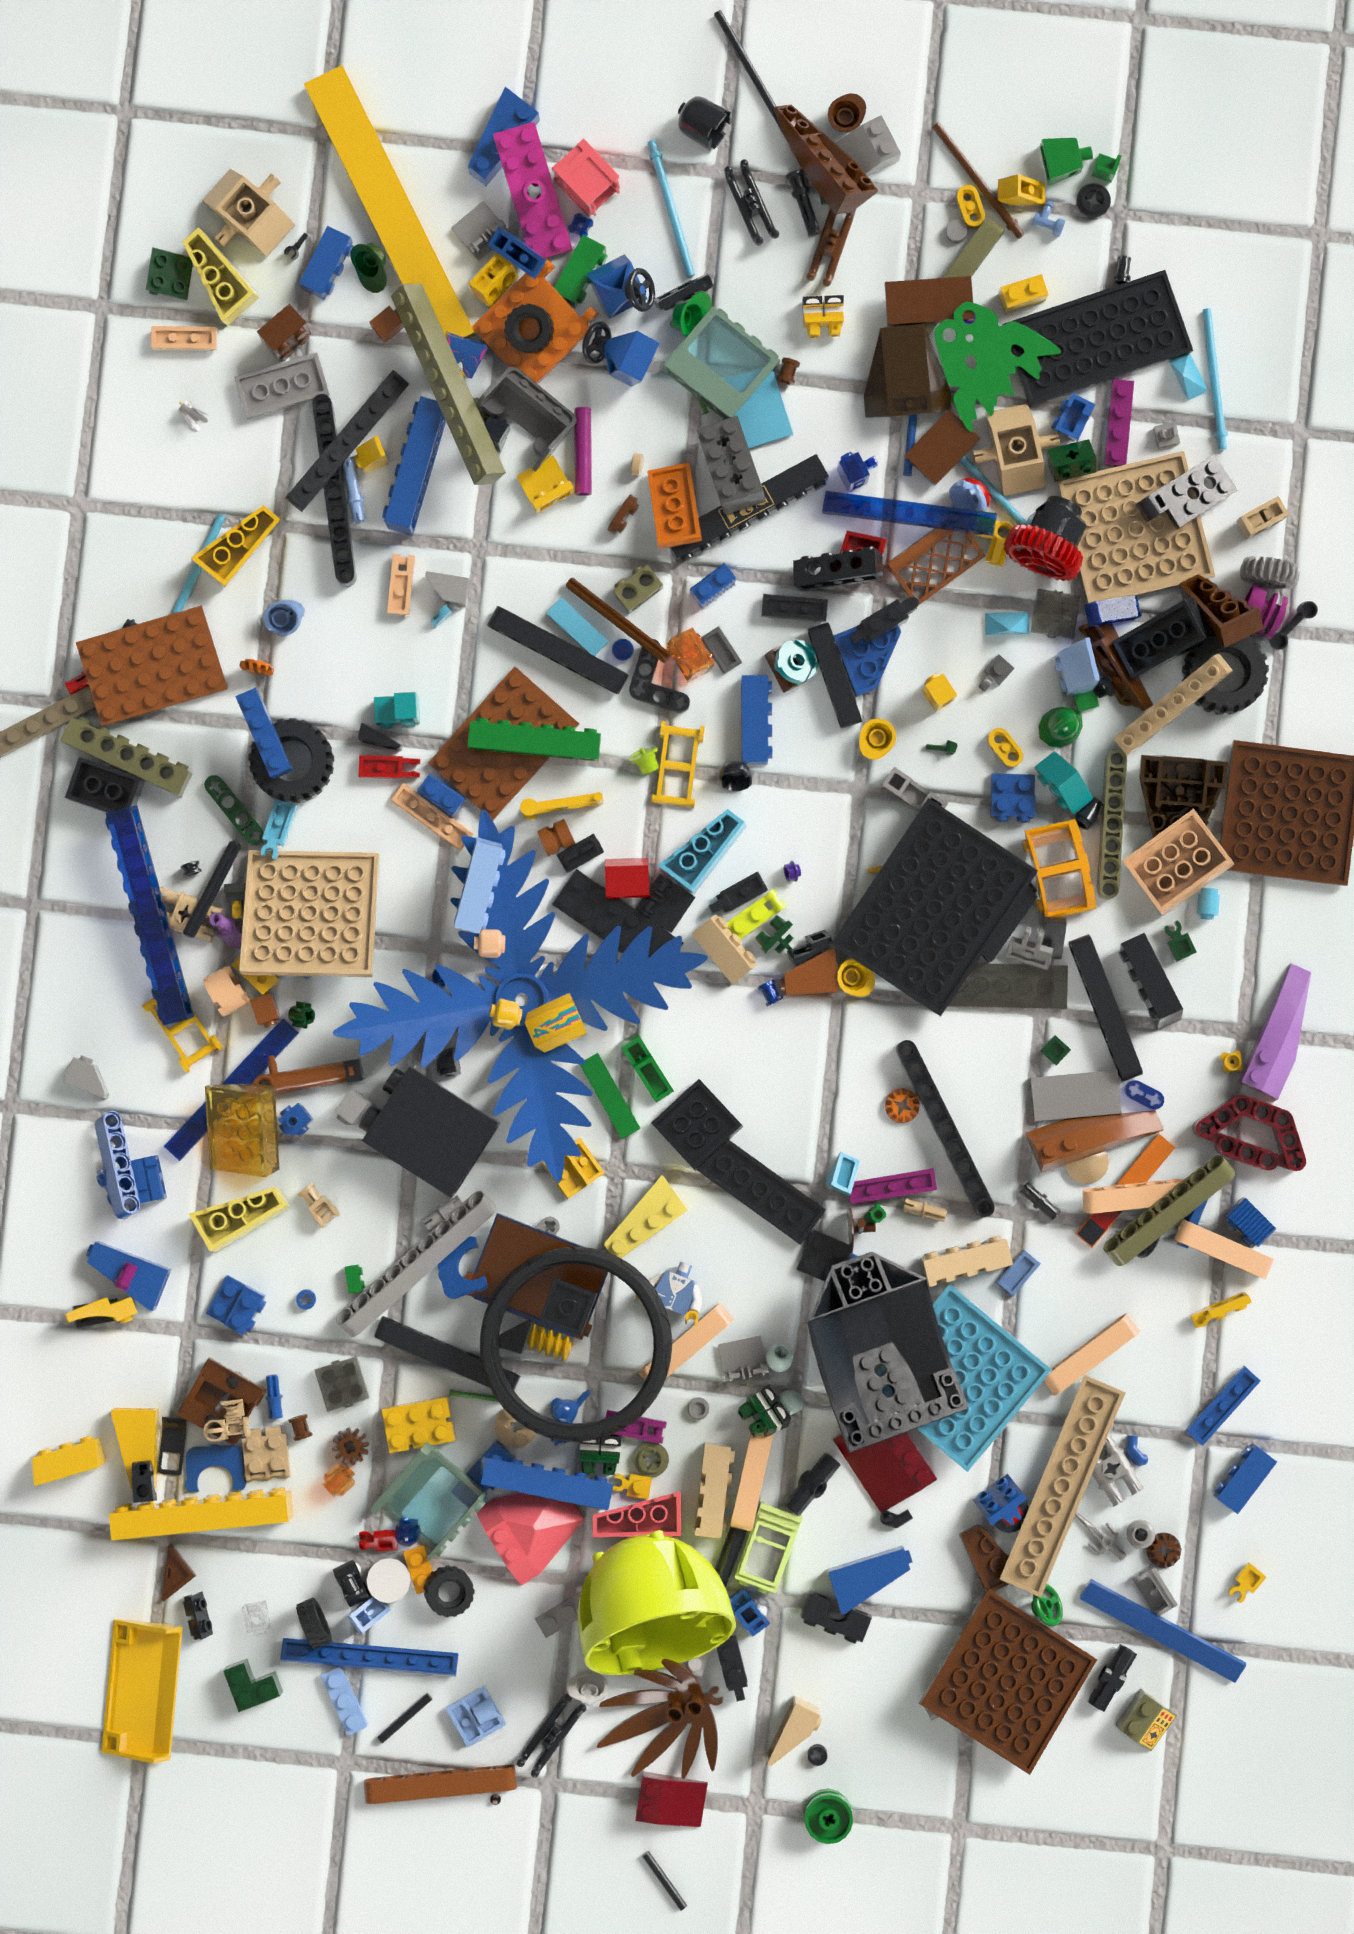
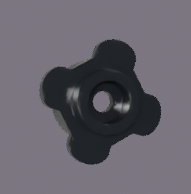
[1093,675,1115,698]

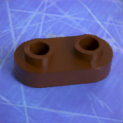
[607,494,639,535]

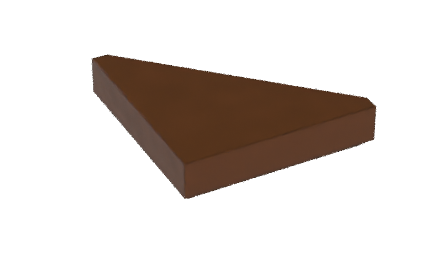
[161,1543,196,1602]

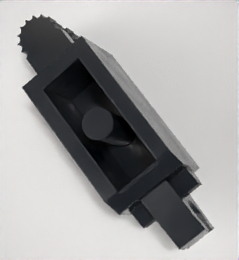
[849,596,919,645]
[716,1635,748,1702]

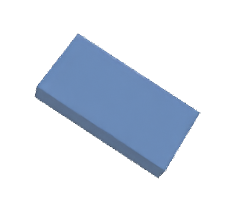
[995,1249,1041,1297]

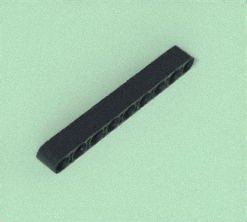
[312,394,357,587]
[896,1040,995,1217]

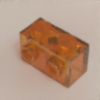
[666,627,715,682]

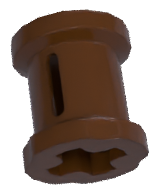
[776,357,800,385]
[288,1414,313,1441]

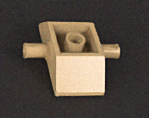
[202,169,295,257]
[972,404,1060,497]

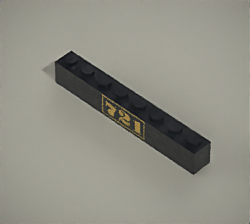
[669,454,829,563]

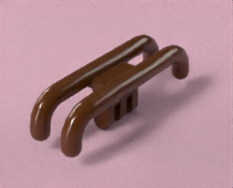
[806,208,856,287]

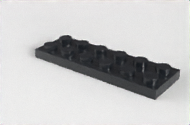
[552,869,684,958]
[697,1140,826,1245]

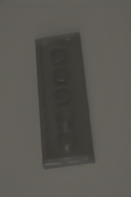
[948,963,1068,1009]

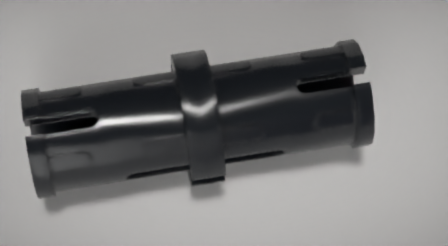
[1019,1181,1061,1221]

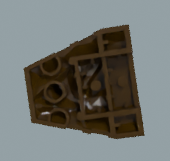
[1139,755,1228,838]

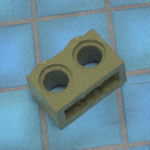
[613,564,663,614]

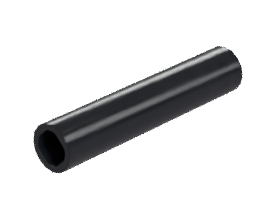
[714,1527,747,1588]

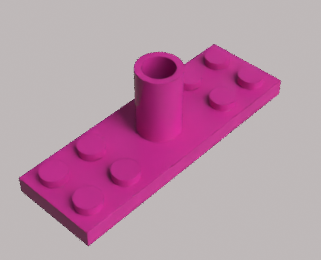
[493,121,573,258]

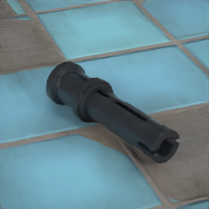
[786,169,821,237]

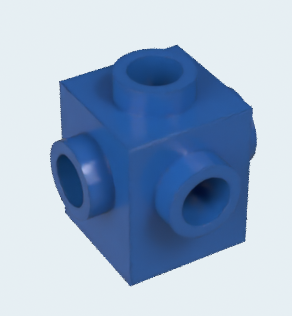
[278,1103,314,1137]

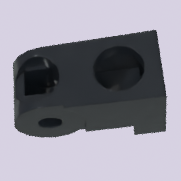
[132,1460,157,1503]

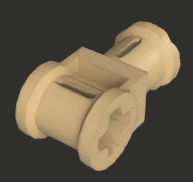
[298,1182,340,1228]

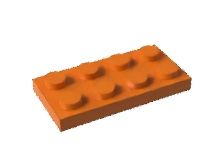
[647,462,702,549]

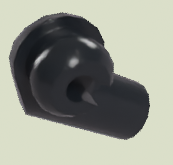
[880,1509,913,1528]

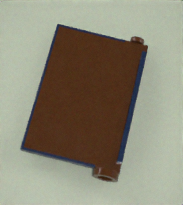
[465,1213,608,1340]

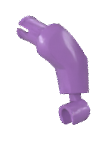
[209,912,242,949]

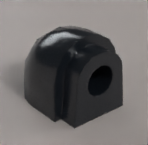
[436,1047,461,1077]

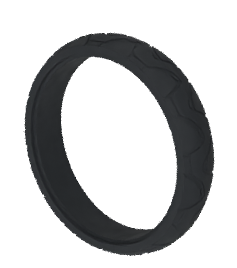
[480,1247,672,1442]

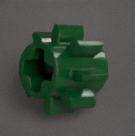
[288,1001,315,1029]

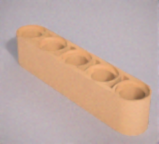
[1082,1179,1183,1213]
[1174,1219,1274,1280]
[638,1303,734,1381]
[1044,1313,1140,1396]
[730,1421,774,1531]

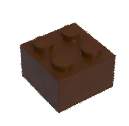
[257,303,312,361]

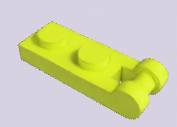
[727,889,787,940]

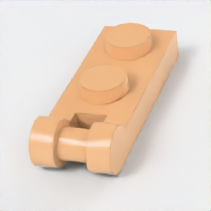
[387,554,415,616]

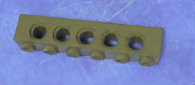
[60,716,192,797]

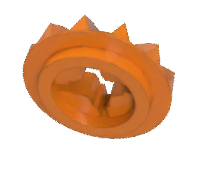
[239,659,274,676]
[885,1088,920,1123]

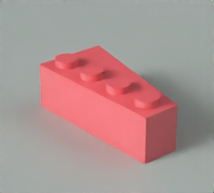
[593,1491,681,1537]

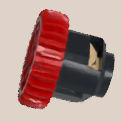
[1004,496,1087,581]

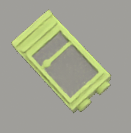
[734,1501,803,1595]

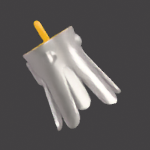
[178,400,208,431]

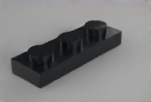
[761,594,828,622]

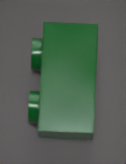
[344,1264,365,1294]

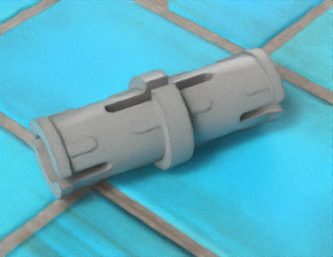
[421,1195,463,1231]

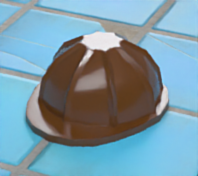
[827,93,867,133]

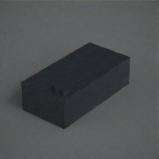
[1112,598,1214,680]

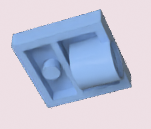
[446,1685,506,1747]

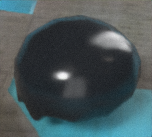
[719,761,752,791]

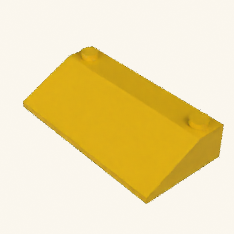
[101,1619,183,1764]

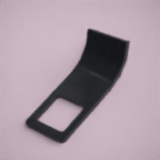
[157,1417,187,1475]

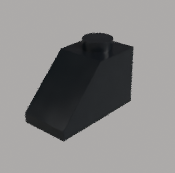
[485,416,510,453]

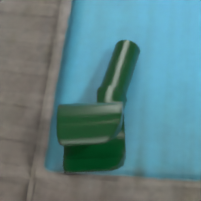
[926,740,958,755]

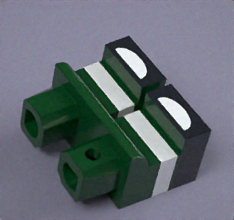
[737,1384,791,1438]
[579,1434,622,1475]

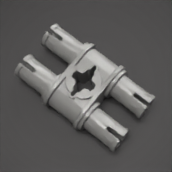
[1092,1432,1144,1507]

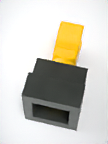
[224,883,246,919]

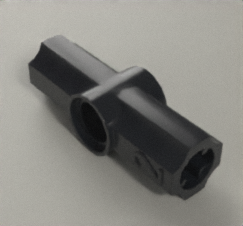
[784,1452,841,1516]
[1087,1644,1137,1712]

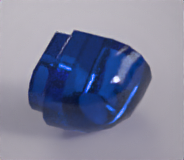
[395,1517,420,1547]

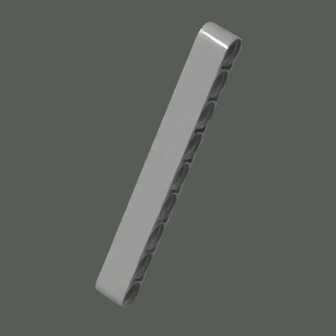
[336,1191,496,1337]

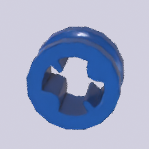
[296,1289,316,1310]

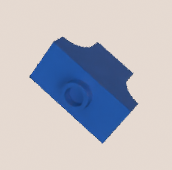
[729,1587,770,1637]

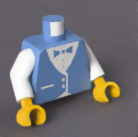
[634,1261,703,1326]

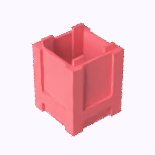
[552,138,620,217]

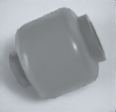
[1126,1519,1155,1549]

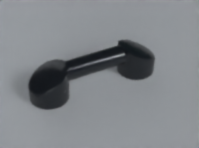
[1269,601,1318,650]

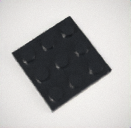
[651,1079,744,1171]

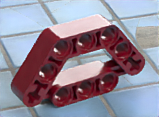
[1192,1095,1307,1171]

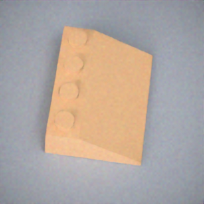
[1122,809,1235,916]

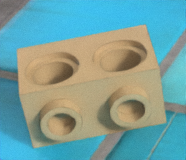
[1236,496,1289,540]

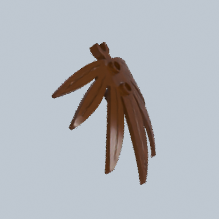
[597,1659,724,1779]

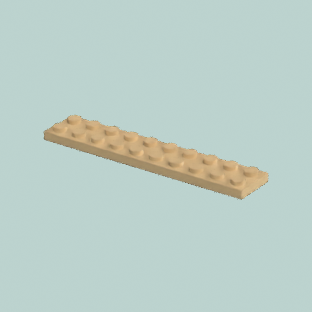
[1000,1375,1126,1598]

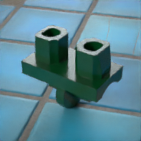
[755,915,794,954]

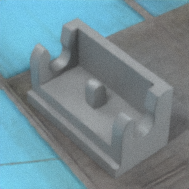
[1131,1564,1178,1616]

